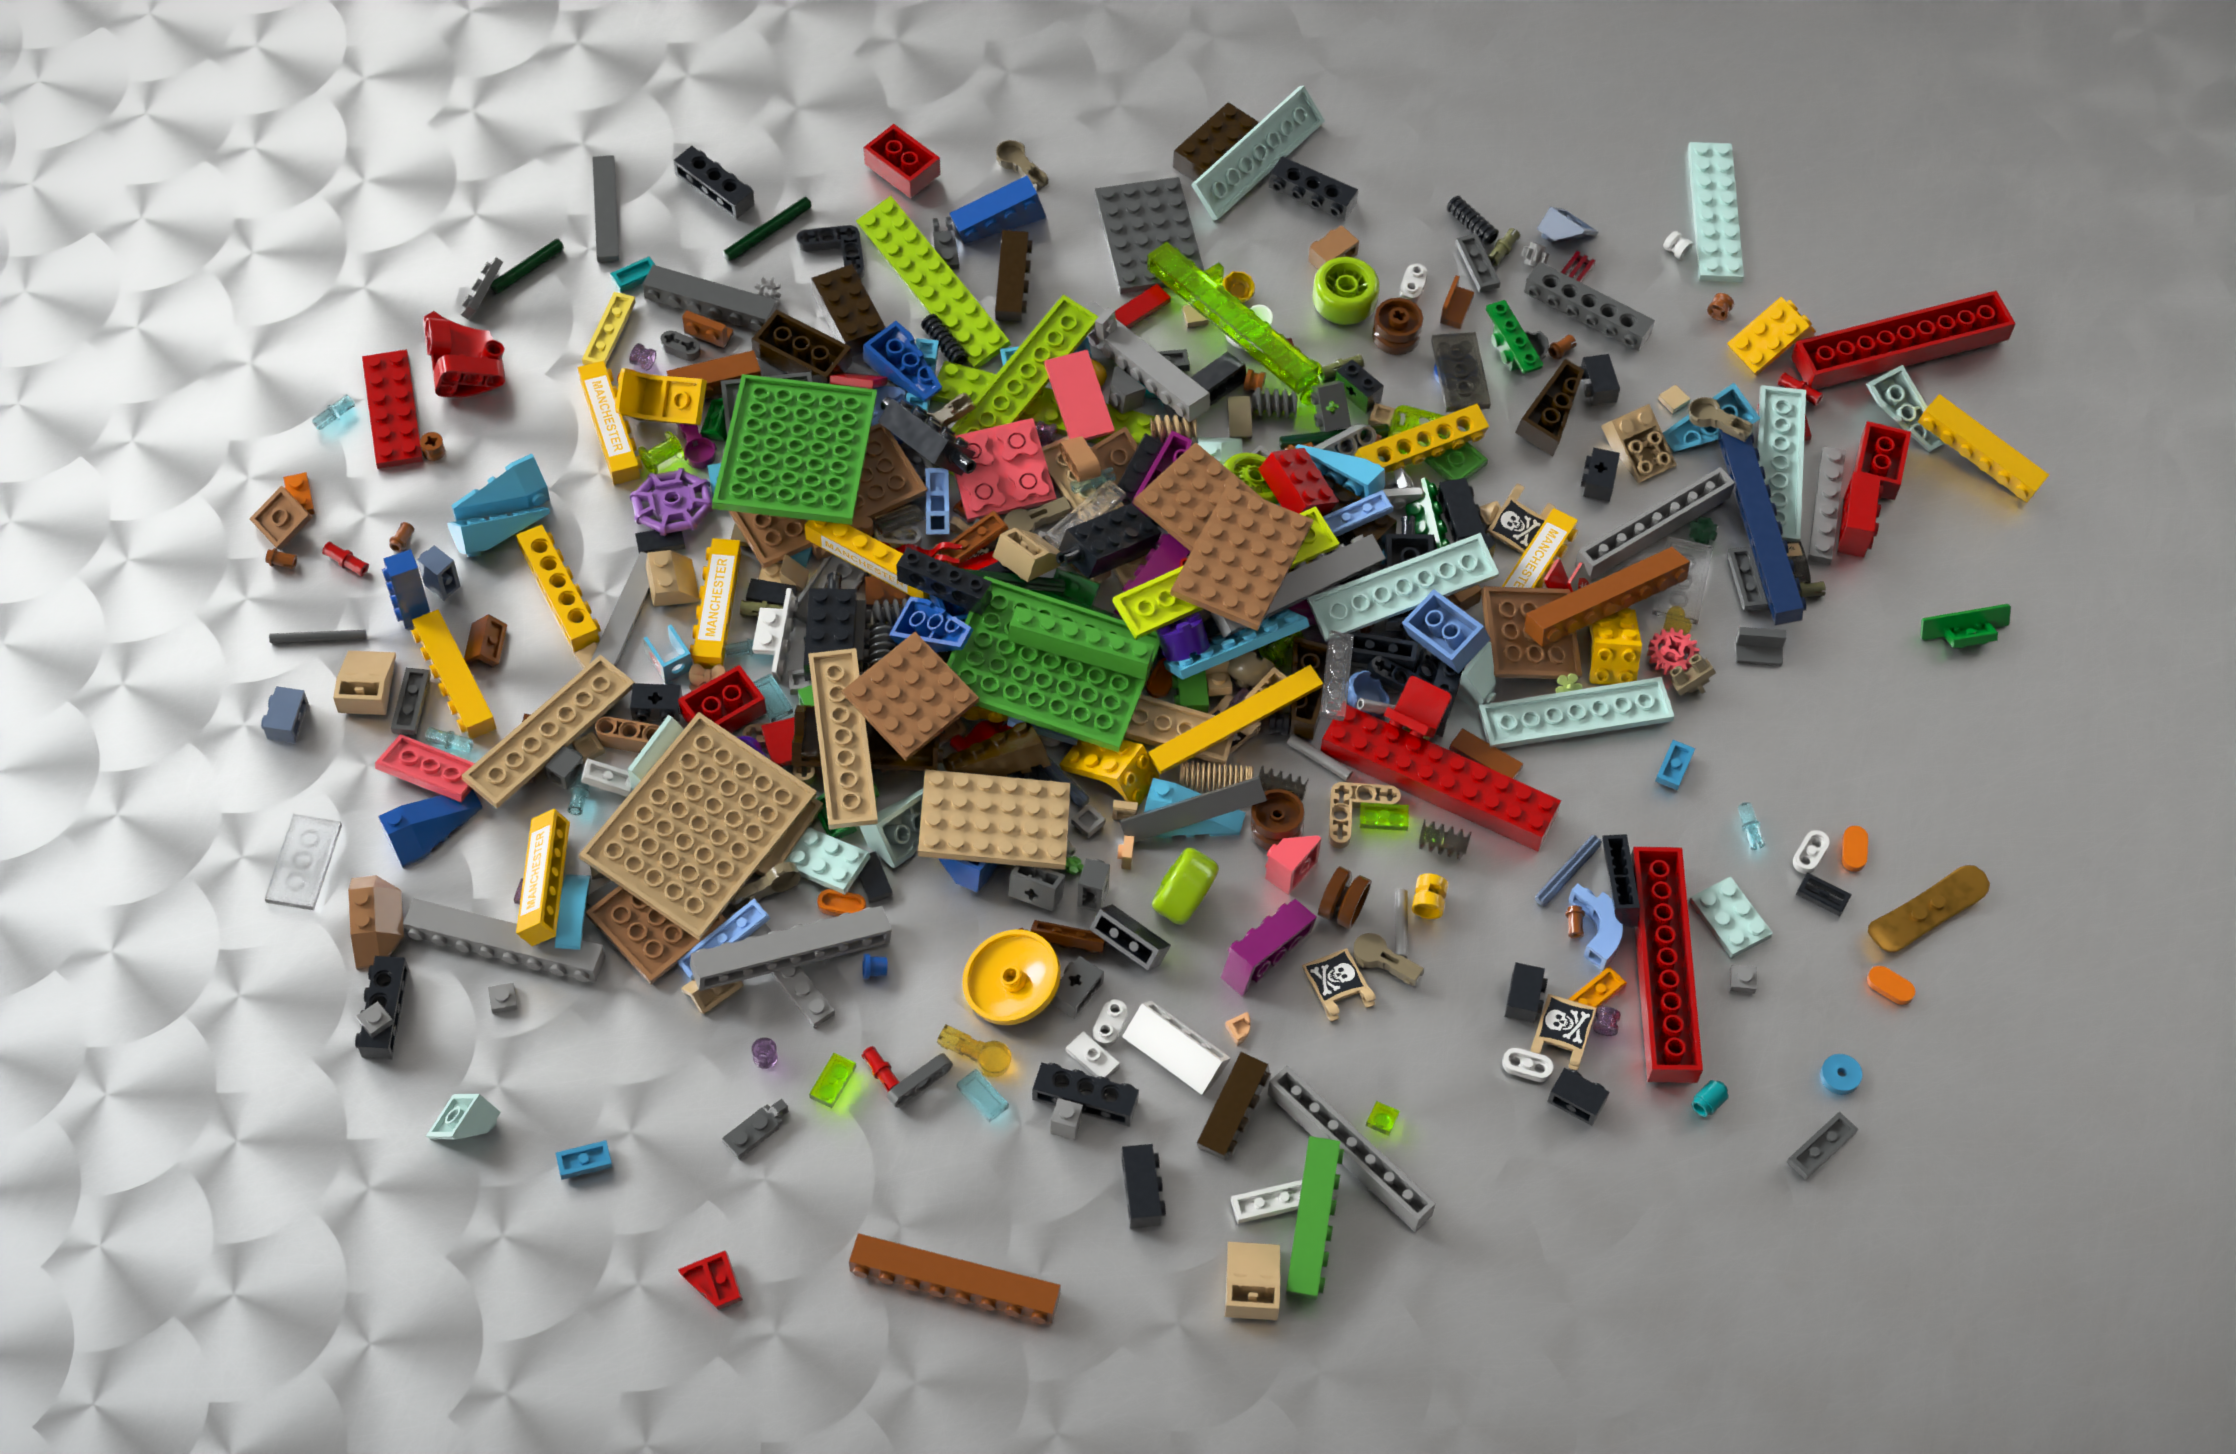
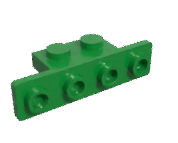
[1486,300,1543,374]
[1405,477,1450,549]
[1030,568,1114,617]
[1920,604,2011,648]

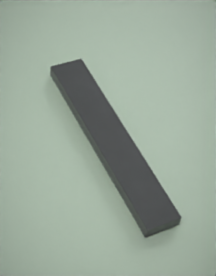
[592,155,619,262]
[1120,776,1267,842]

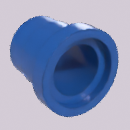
[862,954,888,979]

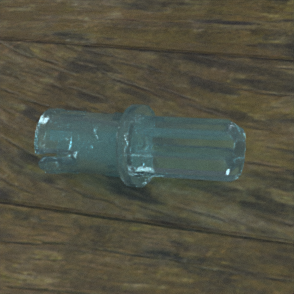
[312,394,355,430]
[1070,467,1116,494]
[725,638,754,658]
[425,727,474,753]
[567,770,590,815]
[1738,802,1765,850]

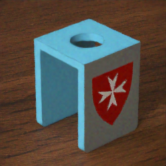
[643,625,692,684]

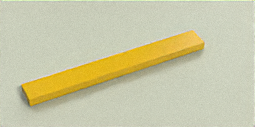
[1148,665,1323,774]

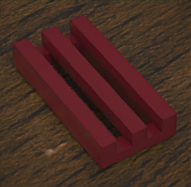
[1561,251,1596,282]

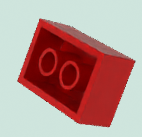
[863,124,941,199]
[1854,421,1911,500]
[1258,448,1339,517]
[1837,471,1883,558]
[678,665,767,733]

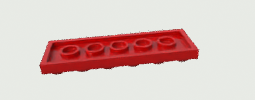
[362,349,423,469]

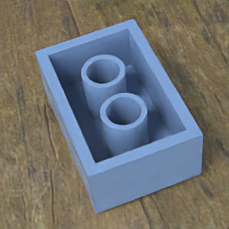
[1402,589,1491,673]

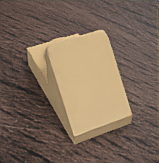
[758,555,809,592]
[1205,660,1232,696]

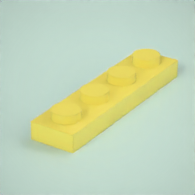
[582,292,636,366]

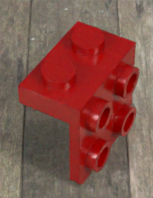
[1383,676,1452,739]

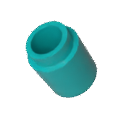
[1691,1080,1729,1117]

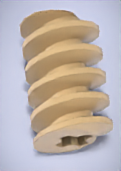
[1150,415,1197,443]

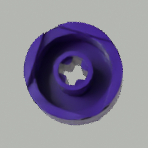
[1156,612,1210,661]

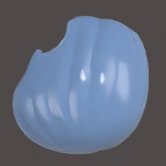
[1344,670,1390,718]

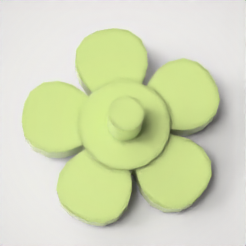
[1556,673,1582,693]

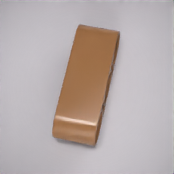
[1059,436,1101,482]
[595,717,660,753]

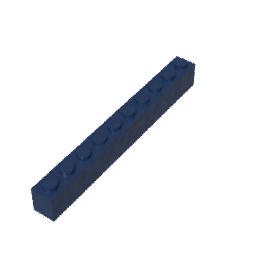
[1718,429,1806,626]

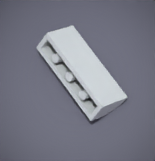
[1122,1001,1231,1094]

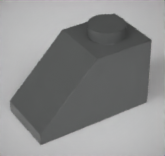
[1108,366,1146,414]

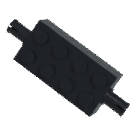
[878,397,976,476]
[1056,503,1162,579]
[1384,516,1434,642]
[804,572,857,681]

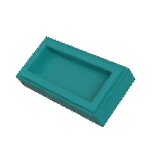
[610,256,655,293]

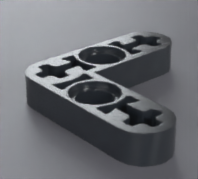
[796,225,865,280]
[1367,647,1441,694]

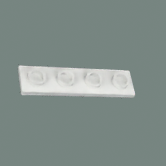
[752,588,798,683]

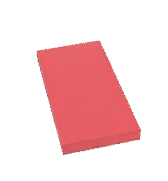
[1044,350,1115,441]
[375,734,475,802]

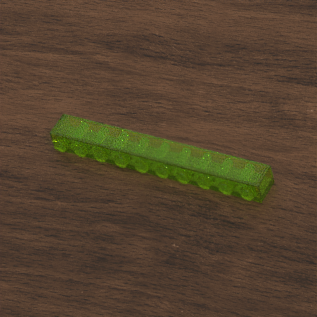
[1147,242,1318,394]

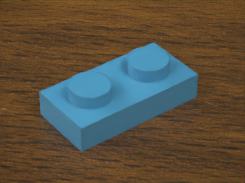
[1655,740,1695,790]
[556,1140,612,1180]

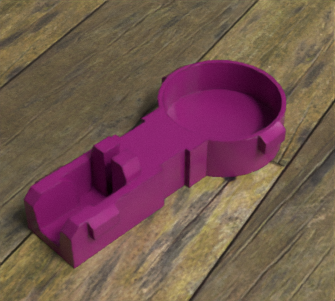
[676,423,717,469]

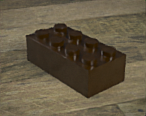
[1173,102,1260,182]
[811,264,886,357]
[751,309,852,384]

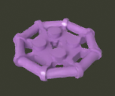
[630,468,714,536]

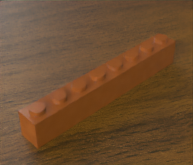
[1524,547,1690,647]
[849,1233,1061,1324]

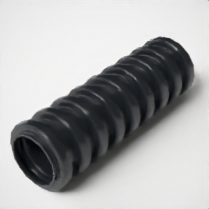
[1446,196,1499,245]
[921,314,969,365]

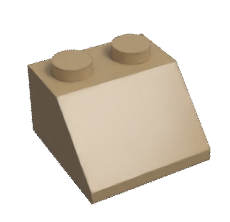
[645,550,700,607]

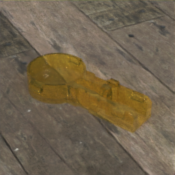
[937,1024,1011,1078]

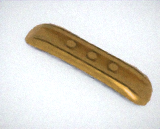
[1868,865,1990,953]

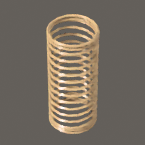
[1179,760,1253,793]

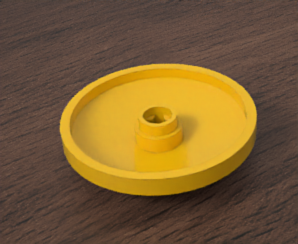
[962,930,1061,1025]

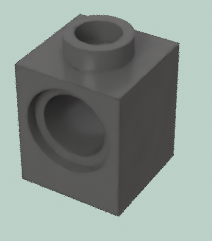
[545,746,584,790]

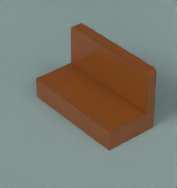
[1440,275,1475,329]
[464,614,507,667]

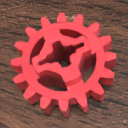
[1647,628,1699,675]

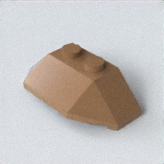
[348,875,404,970]

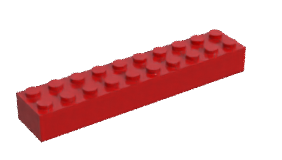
[1791,290,2016,390]
[1320,703,1561,852]
[1631,847,1703,1083]

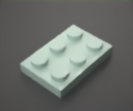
[785,827,870,895]
[1689,876,1773,958]

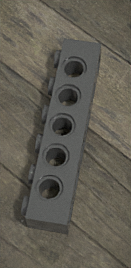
[1524,262,1655,351]

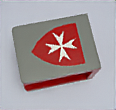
[1544,559,1592,593]

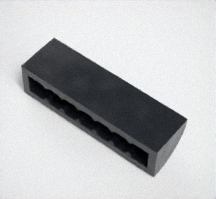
[1162,352,1247,421]
[1602,834,1640,927]

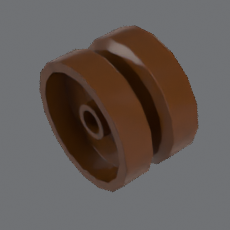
[1372,298,1424,355]
[1250,789,1304,851]
[1318,866,1372,929]

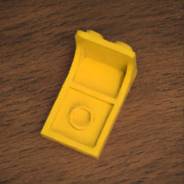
[1727,296,1816,376]
[615,368,707,425]
[1589,608,1642,685]
[1059,739,1159,806]

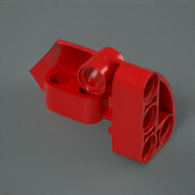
[423,311,505,398]

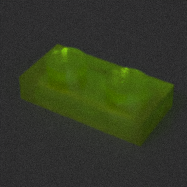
[1359,802,1409,831]
[809,1053,856,1108]

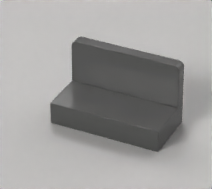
[1735,627,1786,666]

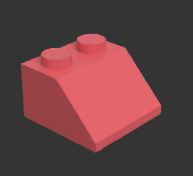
[1265,835,1322,895]

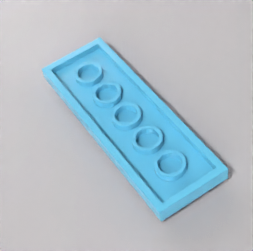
[1163,609,1310,679]

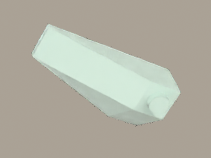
[1866,365,1945,452]
[860,788,923,868]

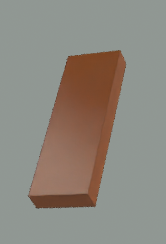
[939,510,1009,567]
[1449,728,1523,779]

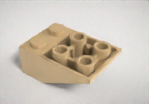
[1601,404,1677,483]
[993,528,1065,582]
[333,651,396,715]
[1225,1242,1280,1320]

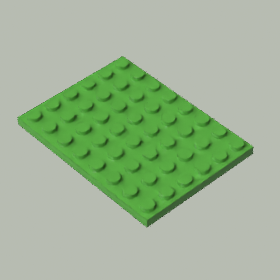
[712,374,877,525]
[947,576,1160,752]

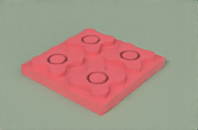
[954,418,1057,523]

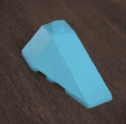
[1663,383,1761,453]
[1295,444,1385,499]
[451,453,550,521]
[447,507,550,557]
[1144,778,1246,838]

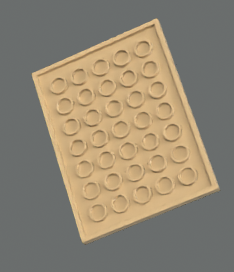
[579,712,817,940]

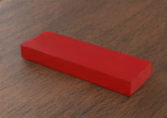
[1115,284,1171,329]

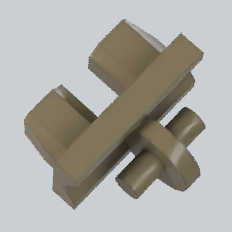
[1670,653,1716,696]

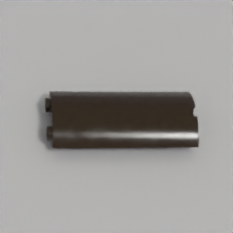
[792,705,945,771]

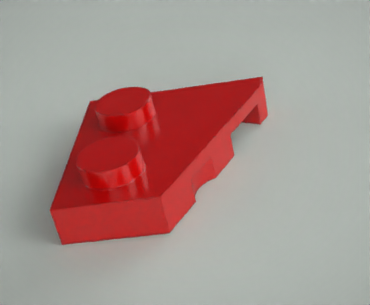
[678,1250,743,1310]

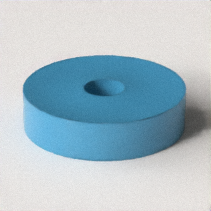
[1820,1054,1862,1095]

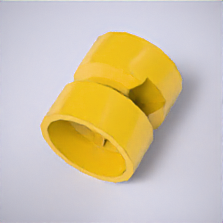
[1412,874,1448,919]

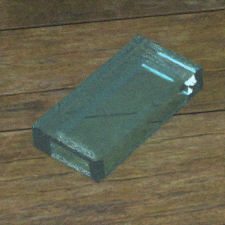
[753,674,793,722]
[956,1069,1009,1123]

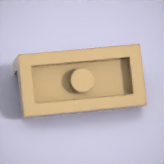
[681,979,744,1014]

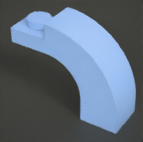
[925,468,950,535]
[1568,883,1623,971]

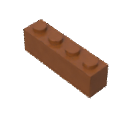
[666,350,761,398]

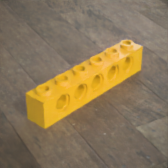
[1354,404,1489,475]
[516,525,601,652]

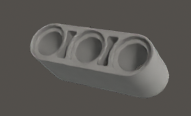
[1314,424,1377,456]

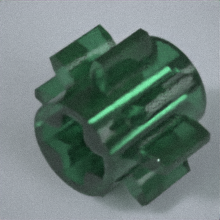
[1689,516,1718,546]

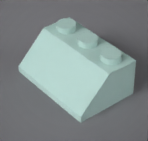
[628,715,684,791]

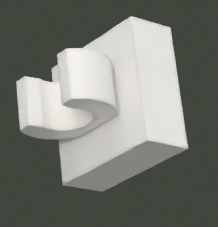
[1387,468,1414,489]

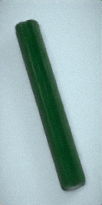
[490,238,564,294]

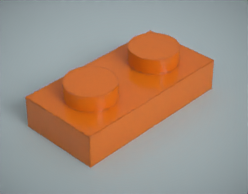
[283,472,315,515]

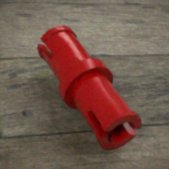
[1778,372,1823,406]
[322,541,369,577]
[861,1046,900,1093]

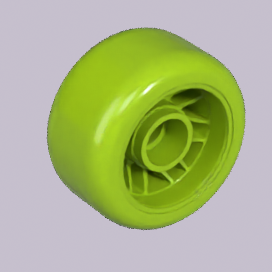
[1312,257,1380,325]
[1223,453,1280,504]
[1152,848,1219,925]

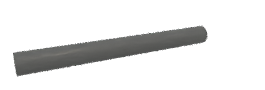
[269,629,366,643]

